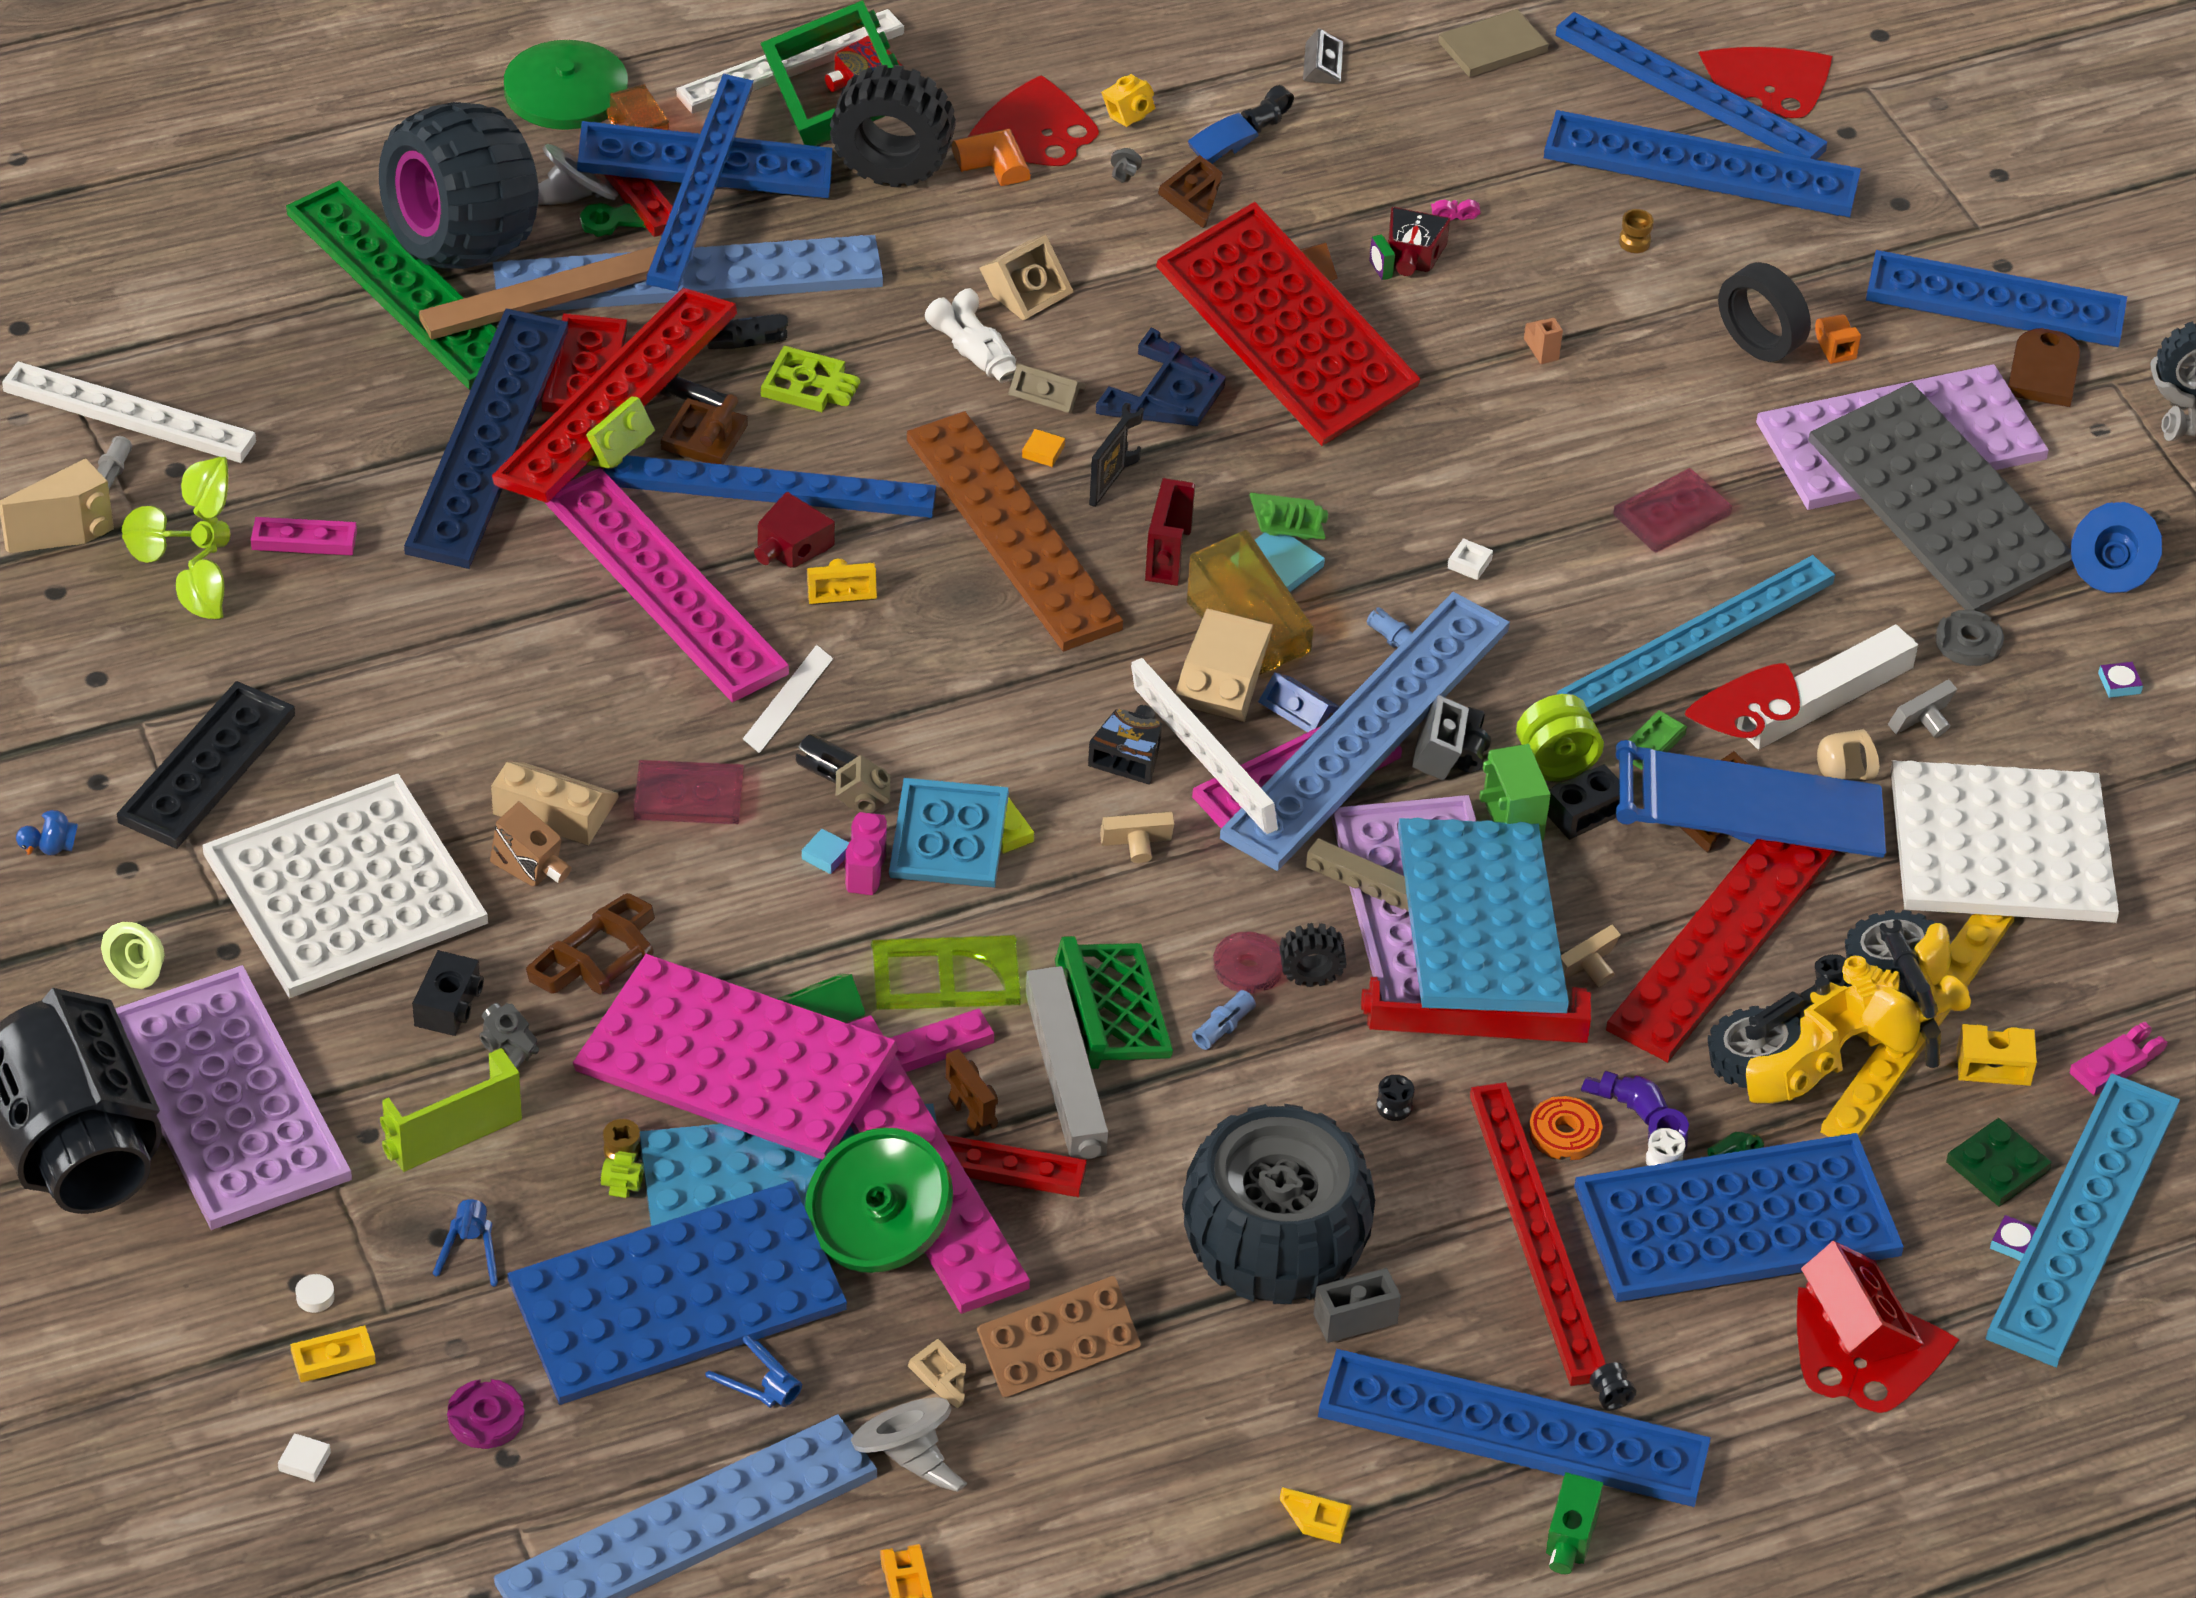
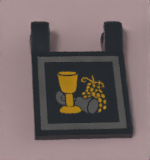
[1089,403,1144,507]

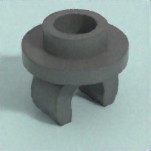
[1110,148,1142,183]

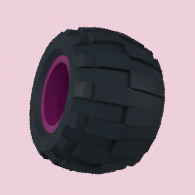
[379,102,539,269]

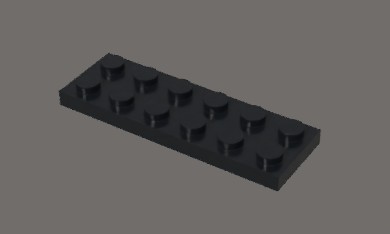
[117,681,295,849]

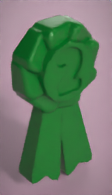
[580,203,646,237]

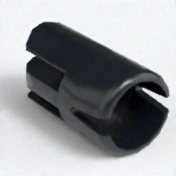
[796,734,858,784]

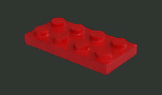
[542,313,628,412]

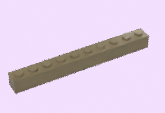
[1306,838,1409,912]

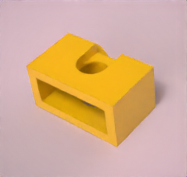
[1957,1024,2037,1086]

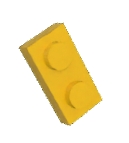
[290,1325,376,1383]

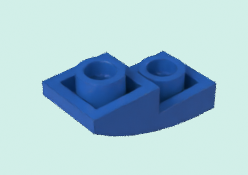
[1188,113,1259,164]

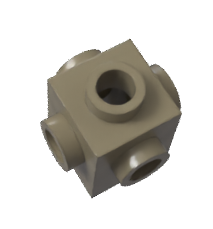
[836,755,890,813]

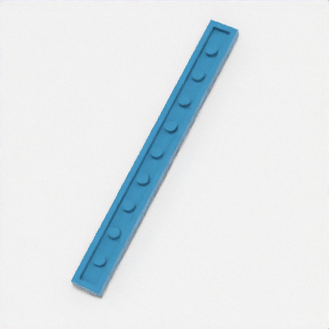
[1557,555,1835,714]

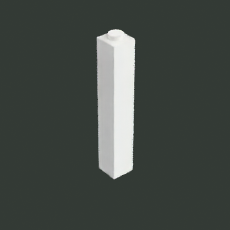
[1737,624,1918,750]

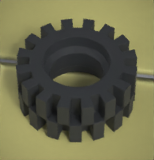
[1279,923,1347,987]

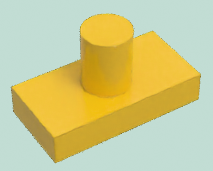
[807,559,877,604]

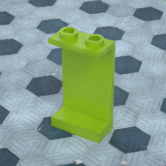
[380,1048,522,1172]

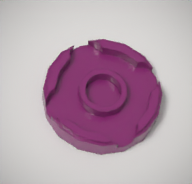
[447,1379,525,1449]

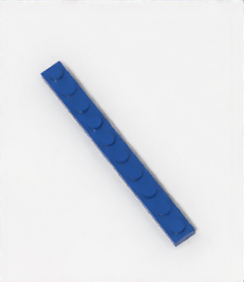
[1555,12,1827,160]
[646,73,754,292]
[603,455,936,518]

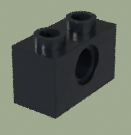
[412,950,484,1036]

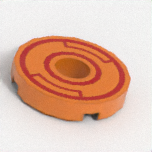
[1529,1096,1603,1160]

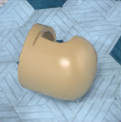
[1817,729,1880,781]

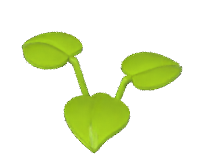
[122,457,231,619]

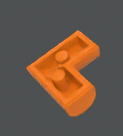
[952,129,1031,186]

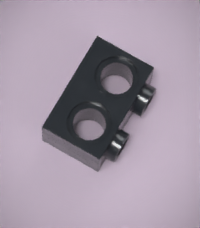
[1547,764,1620,840]

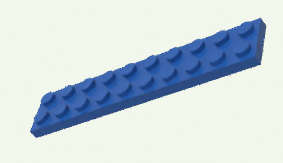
[1543,110,1861,217]
[1318,1349,1711,1507]

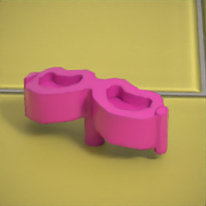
[1431,199,1481,221]

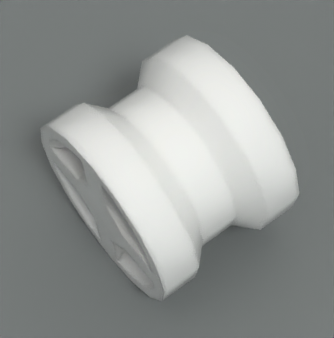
[1646,1128,1686,1166]

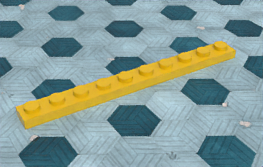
[1820,914,2015,1139]

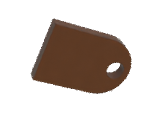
[2008,328,2080,407]

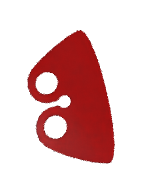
[1685,663,1800,738]

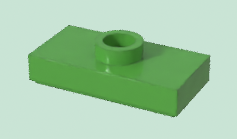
[1628,710,1687,770]

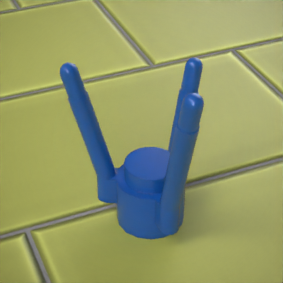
[433,1199,498,1287]
[705,1336,802,1408]

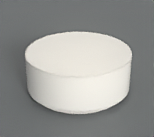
[295,1274,335,1313]

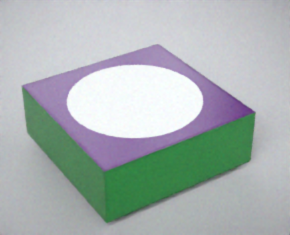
[1369,234,1395,280]

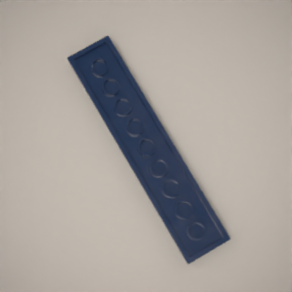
[404,308,568,569]

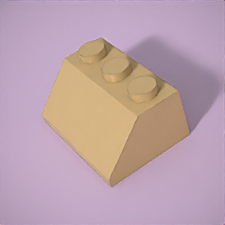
[491,762,619,845]

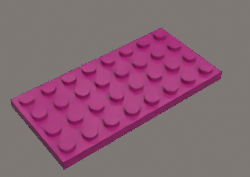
[573,954,898,1160]

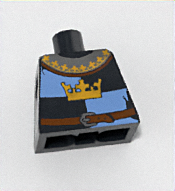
[1088,705,1162,785]

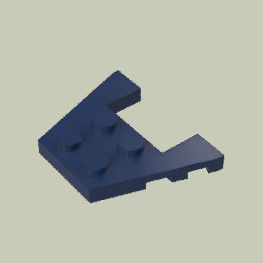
[1096,328,1226,426]

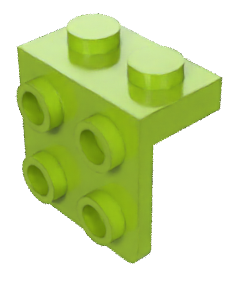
[586,397,655,469]

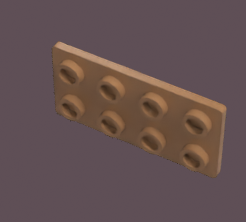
[977,1276,1141,1398]

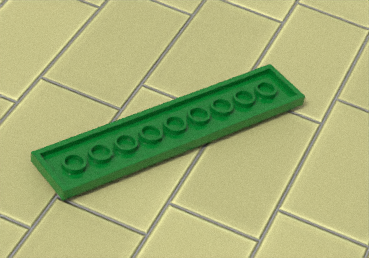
[286,180,496,390]

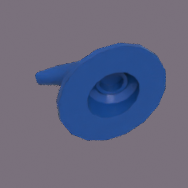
[2071,502,2162,593]

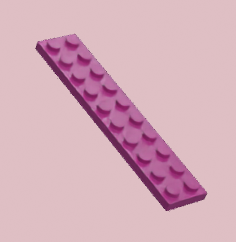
[544,468,789,703]
[847,1015,1030,1314]

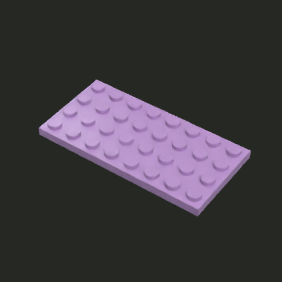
[1756,364,2049,510]
[1331,795,1476,1003]
[115,965,352,1230]

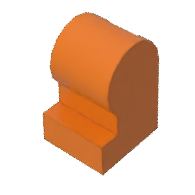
[1815,314,1861,364]

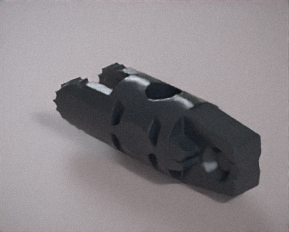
[707,314,788,349]

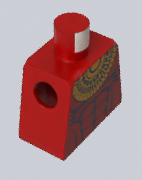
[825,36,903,92]

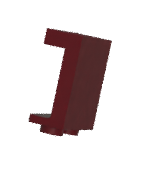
[1145,478,1195,586]

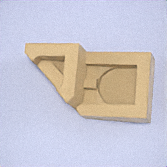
[908,1339,966,1408]

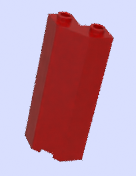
[1361,976,1591,1043]

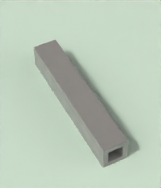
[1026,966,1108,1159]

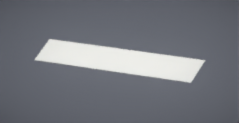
[743,645,833,753]

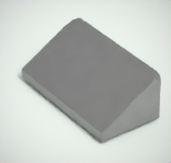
[1303,28,1343,84]

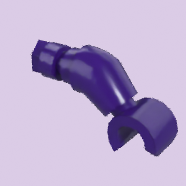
[1581,1071,1689,1150]

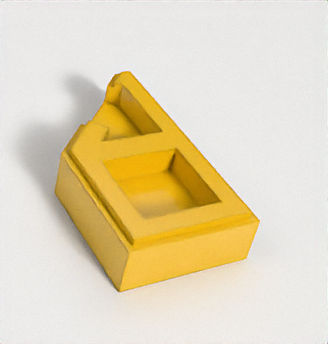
[1280,1487,1352,1544]

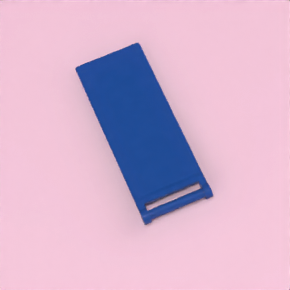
[1616,740,1886,858]

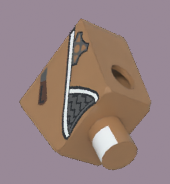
[490,801,572,886]

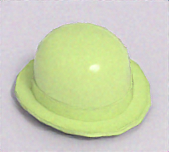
[101,922,165,989]

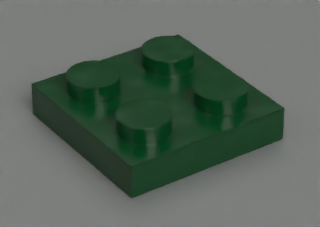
[1946,1117,2052,1207]

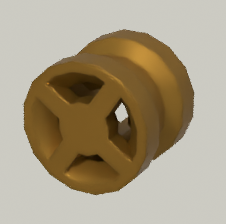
[603,1119,641,1161]

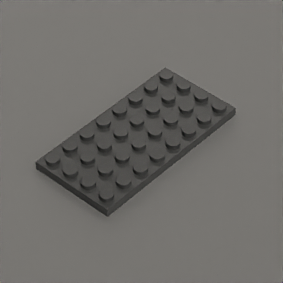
[1808,382,2074,612]

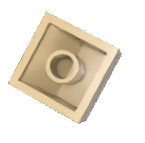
[979,235,1074,320]

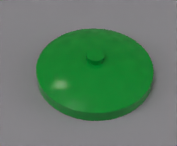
[504,40,628,130]
[805,1128,953,1273]

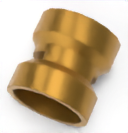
[1619,209,1654,253]

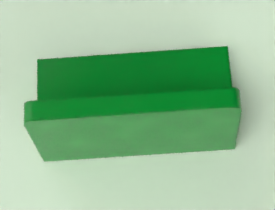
[777,973,865,1023]

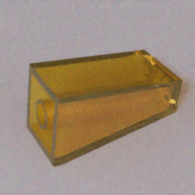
[1187,530,1314,675]

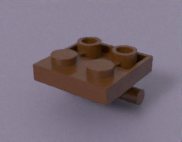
[661,394,748,464]

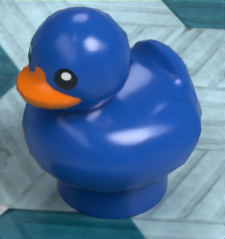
[16,810,78,856]

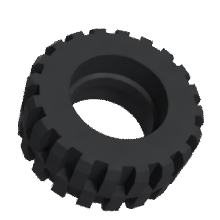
[830,65,956,187]

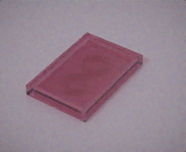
[1613,468,1732,553]
[634,760,744,824]

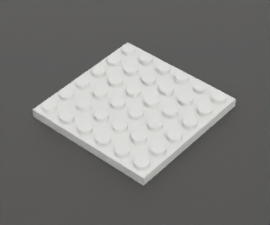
[1891,760,2119,923]
[202,774,488,999]

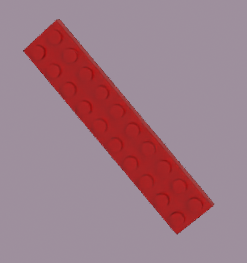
[492,287,738,503]
[1606,839,1838,1063]

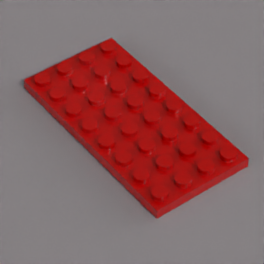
[1156,201,1421,446]

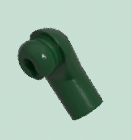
[1707,1132,1764,1156]

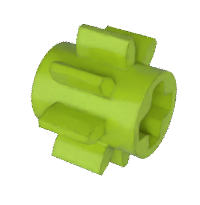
[601,1151,644,1198]

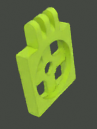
[761,346,861,412]

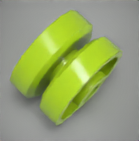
[1516,694,1604,782]

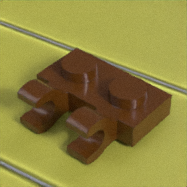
[945,1049,998,1136]

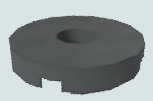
[1935,610,2004,666]

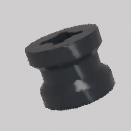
[1376,1075,1415,1121]
[1589,1362,1637,1410]

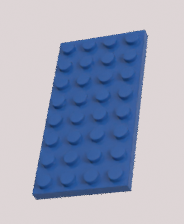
[1574,1133,1904,1302]
[508,1181,847,1405]

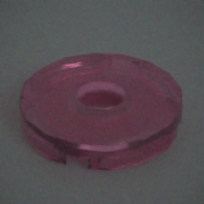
[1213,932,1283,993]

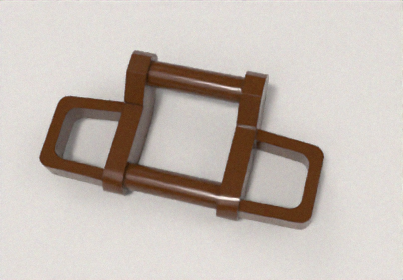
[526,893,655,995]

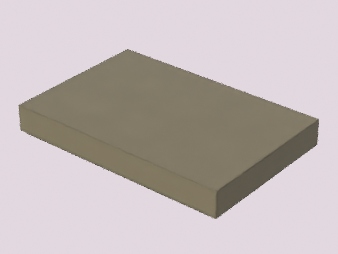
[1439,9,1549,78]

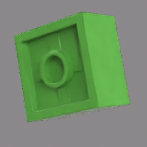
[1479,744,1550,841]

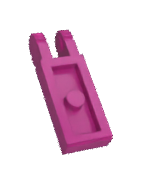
[2069,1022,2168,1096]

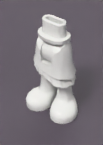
[925,288,1016,383]

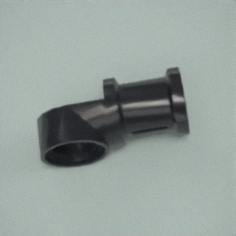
[1241,85,1294,133]
[1455,707,1491,773]

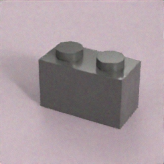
[1412,695,1469,780]
[1313,1268,1401,1343]

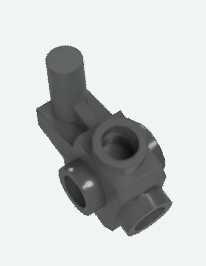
[479,1003,539,1069]

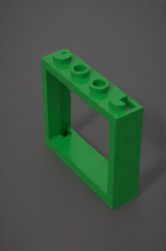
[760,0,899,146]

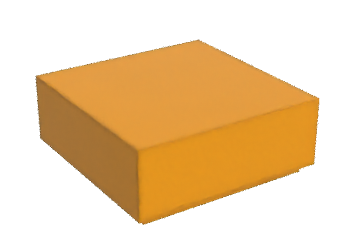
[1022,429,1065,467]

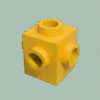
[1101,74,1156,127]

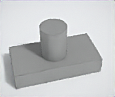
[1888,679,1957,738]

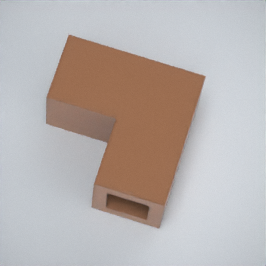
[1524,318,1563,364]

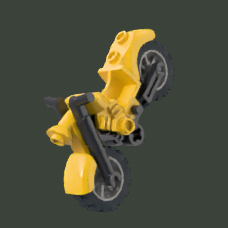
[1708,910,1971,1104]

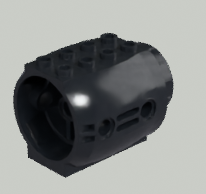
[0,988,162,1214]

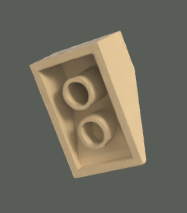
[0,459,114,553]
[1175,608,1273,722]

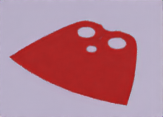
[1698,47,1833,118]
[968,75,1099,166]
[1797,1287,1959,1413]

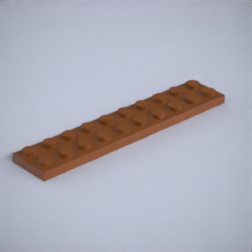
[907,411,1123,652]

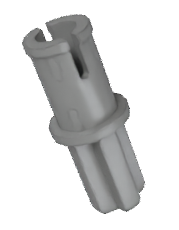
[97,436,133,489]

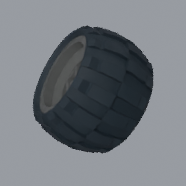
[1182,1104,1376,1304]

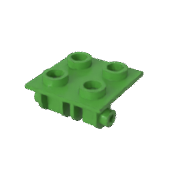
[1249,493,1328,540]

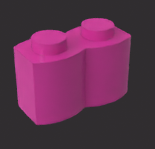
[845,812,887,895]

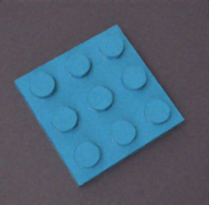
[889,778,1009,888]

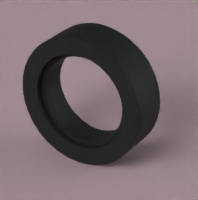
[1718,262,1811,362]

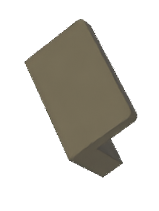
[1008,363,1086,414]

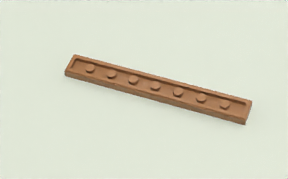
[419,245,658,340]

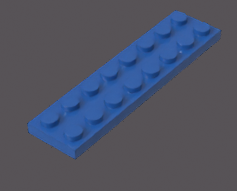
[577,121,832,198]
[1866,250,2128,347]

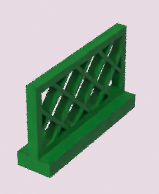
[1054,936,1173,1069]

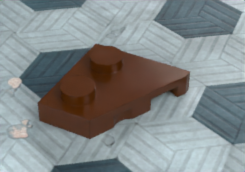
[1158,155,1223,228]

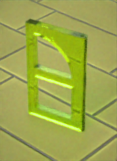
[871,935,1021,1010]

